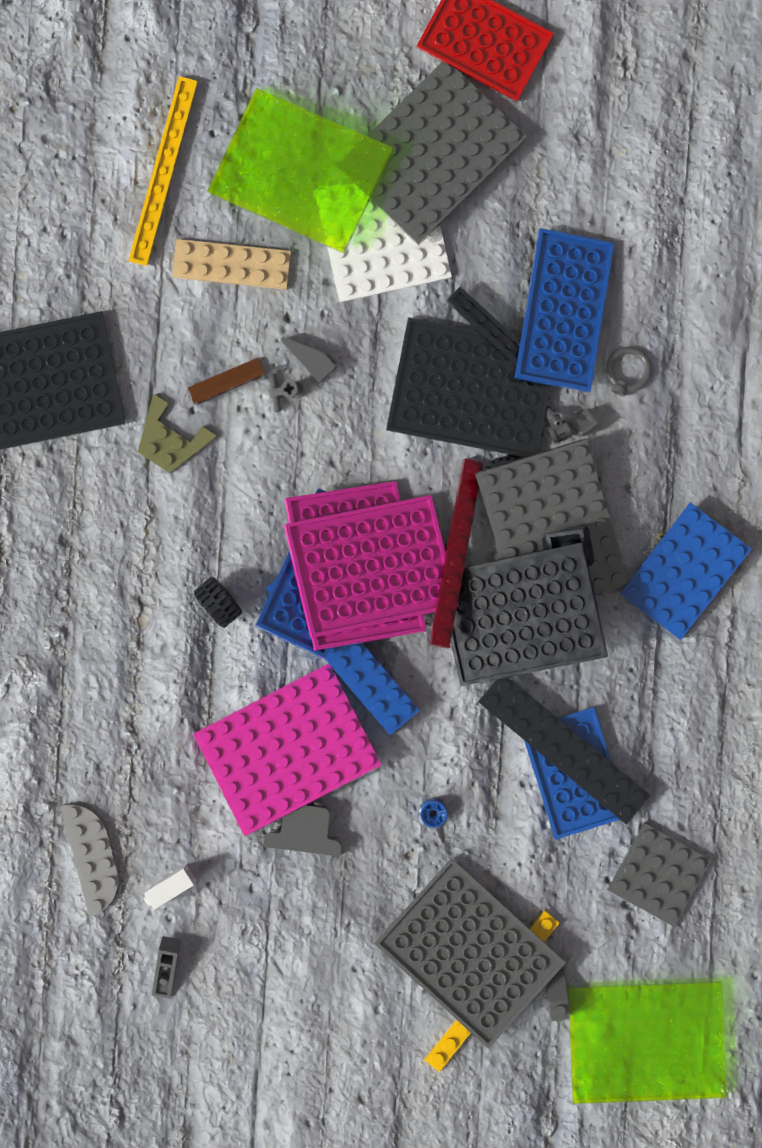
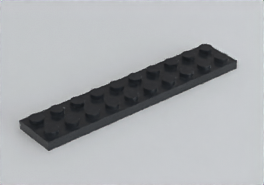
[478,677,651,825]

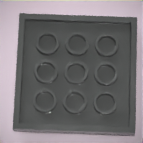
[607,822,711,927]

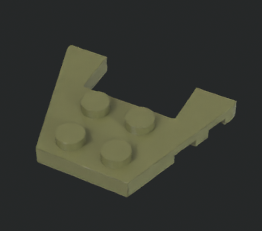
[138,394,217,473]

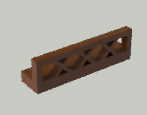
[188,358,266,406]

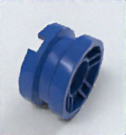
[420,798,447,828]

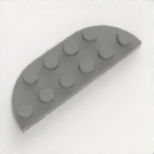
[60,804,119,917]

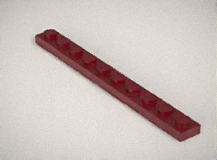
[429,458,483,649]

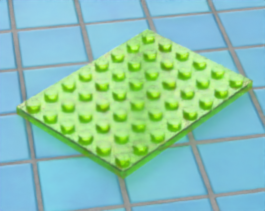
[207,88,394,254]
[568,981,726,1104]

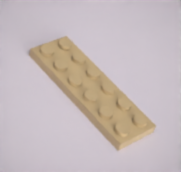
[172,239,291,290]

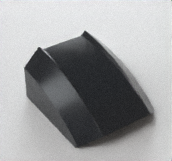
[542,525,594,567]

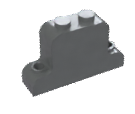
[264,802,341,857]

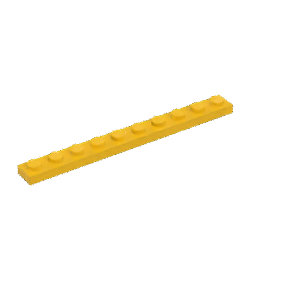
[128,76,198,267]
[424,910,559,1072]

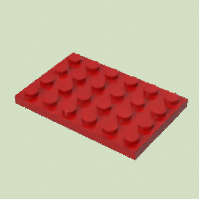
[416,0,554,102]

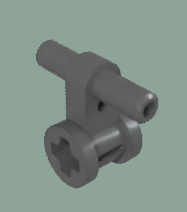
[268,374,304,413]
[546,406,572,444]

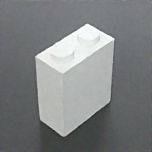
[143,864,196,910]

